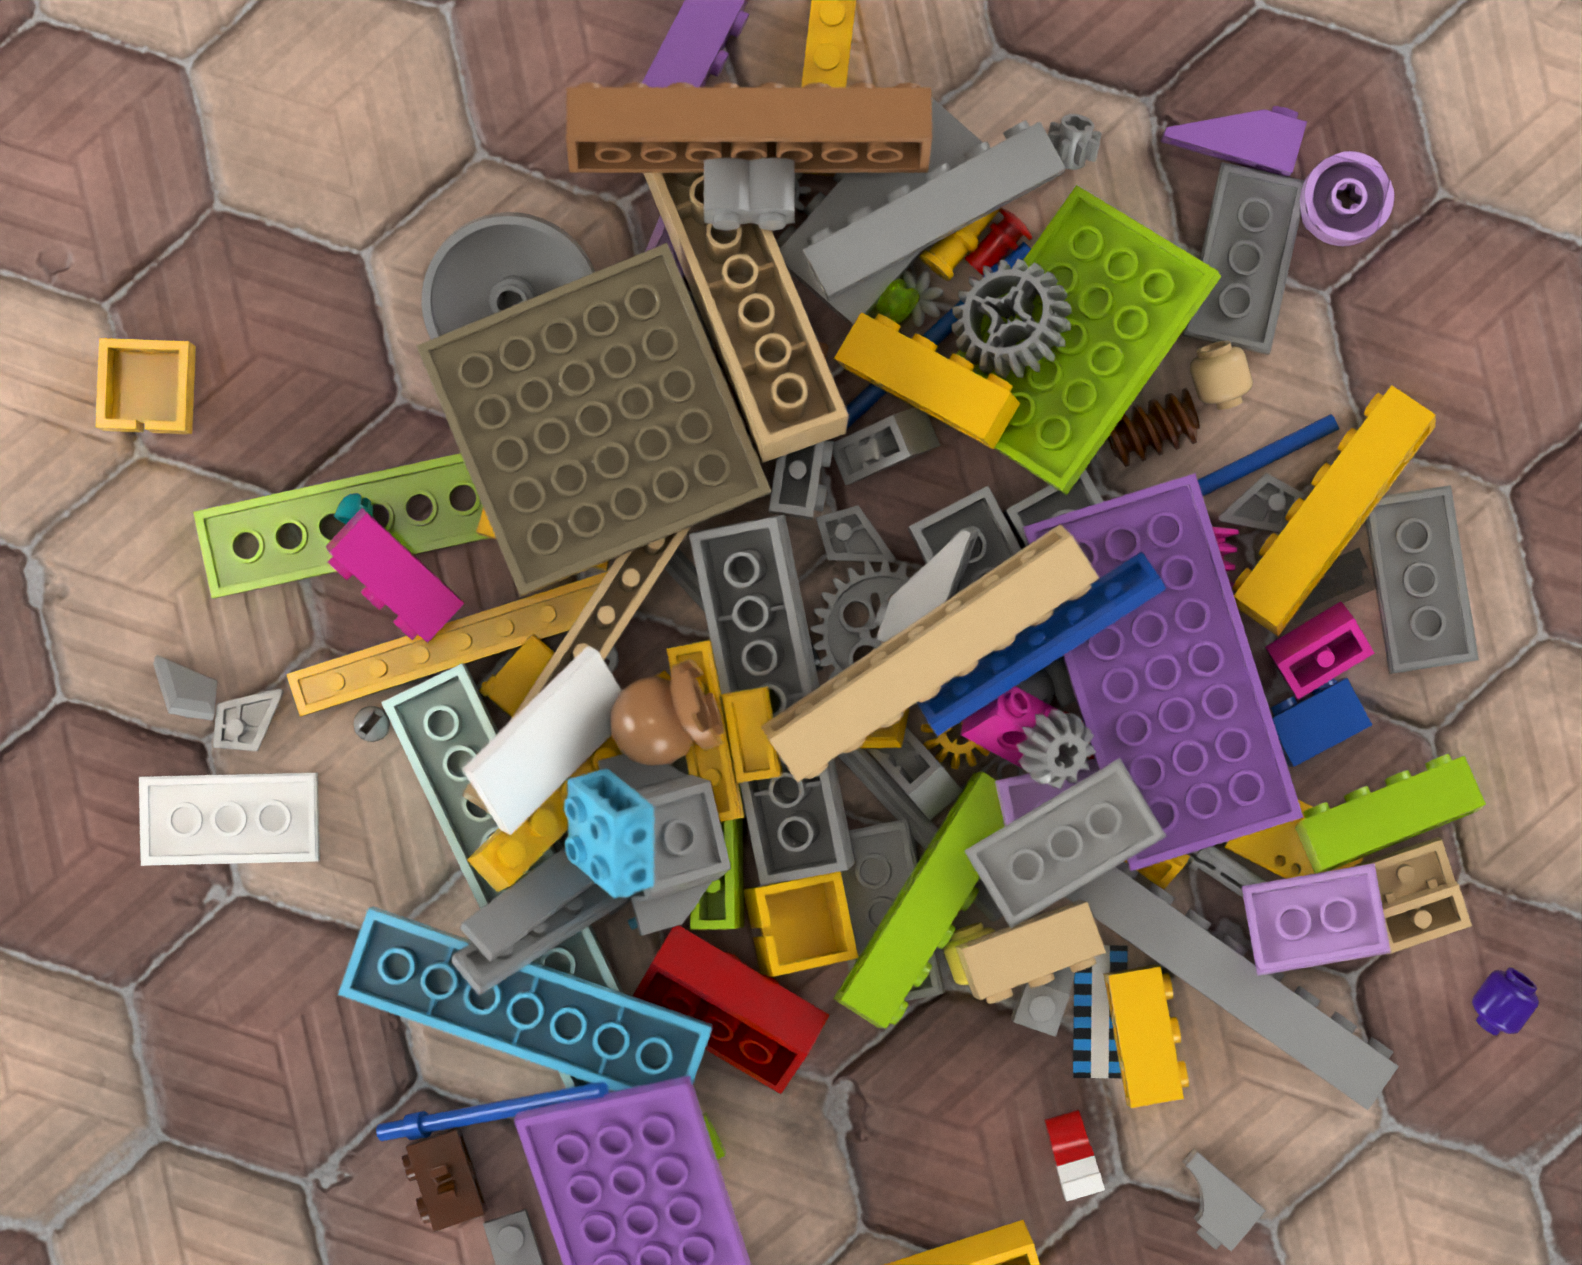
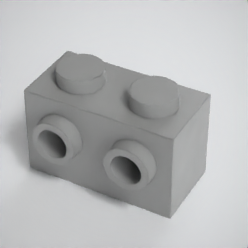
[769,440,834,520]

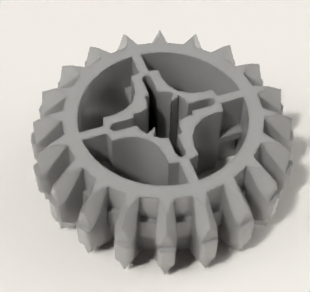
[951,258,1072,379]

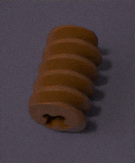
[1107,388,1200,467]

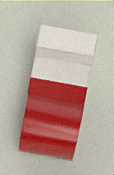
[1044,1109,1105,1201]

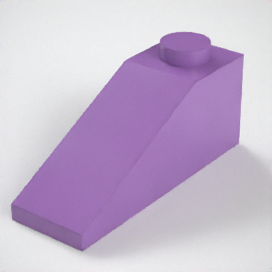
[1160,106,1307,177]

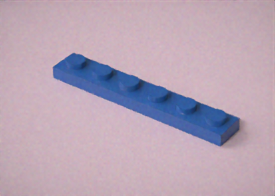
[916,551,1167,736]

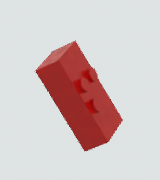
[632,925,830,1094]

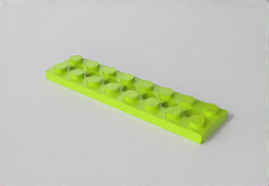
[193,453,490,599]

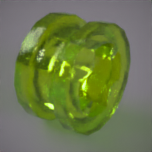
[877,278,919,324]

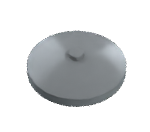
[422,212,595,339]

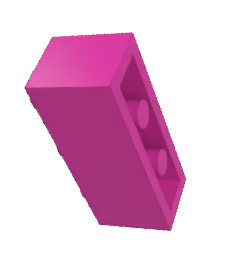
[325,508,464,643]

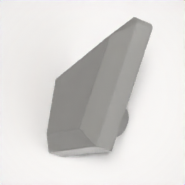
[1218,473,1305,533]
[816,505,895,563]
[153,655,217,721]
[213,688,284,751]

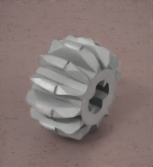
[1016,709,1096,789]

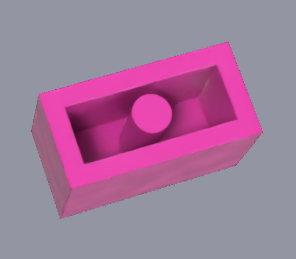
[1265,601,1375,699]

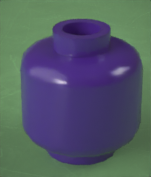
[1472,967,1539,1036]

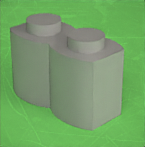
[704,158,795,230]

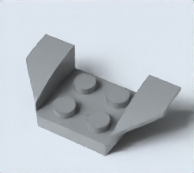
[597,754,731,936]

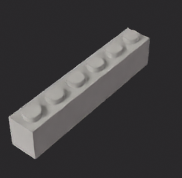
[803,120,1066,301]

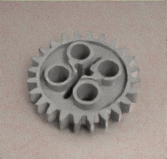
[811,559,918,680]

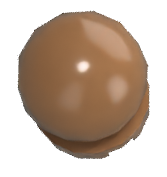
[610,659,724,766]

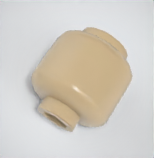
[1190,341,1253,410]

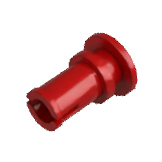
[964,208,1033,277]

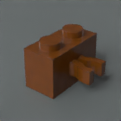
[402,1127,488,1232]

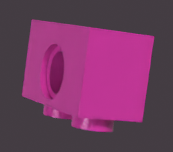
[961,686,1058,770]

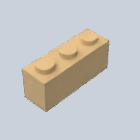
[955,900,1106,1004]

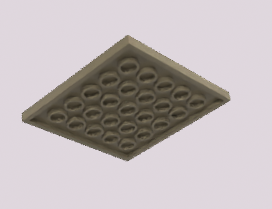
[417,243,772,597]

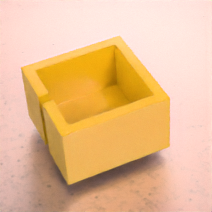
[95,338,196,434]
[743,871,858,977]

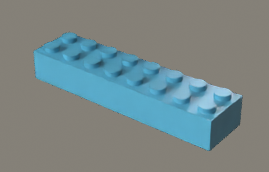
[338,906,713,1091]

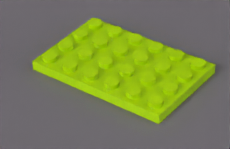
[957,185,1221,495]

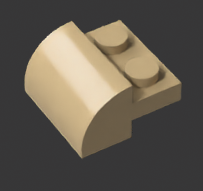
[1355,837,1472,955]

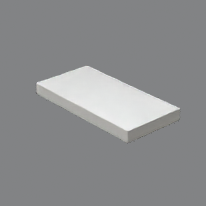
[463,646,621,835]
[139,773,320,866]

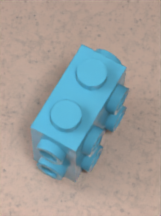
[564,768,654,898]

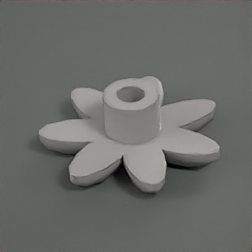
[891,270,943,327]

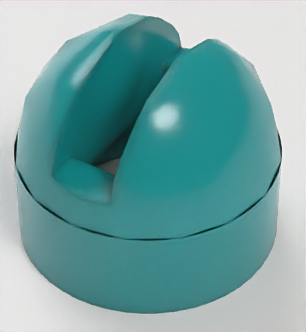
[334,493,373,524]

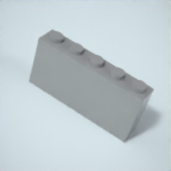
[776,98,983,328]

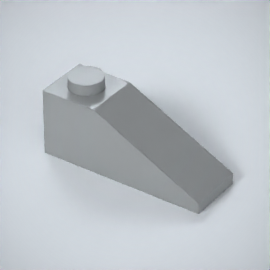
[875,526,980,643]

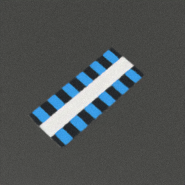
[1073,945,1128,1079]

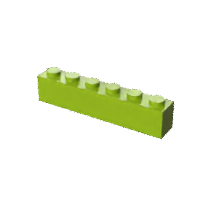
[833,772,1005,1029]

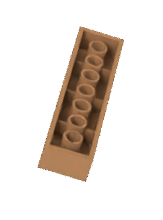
[566,82,932,173]

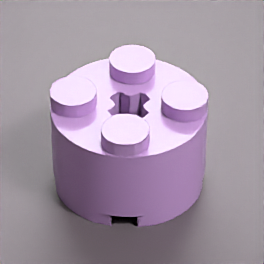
[1300,151,1394,246]

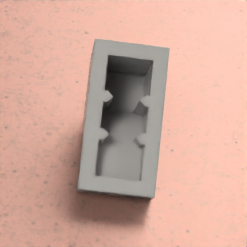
[832,408,940,485]
[866,727,963,820]
[1011,967,1075,1037]
[1182,1148,1266,1251]

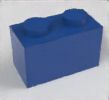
[1270,678,1372,767]

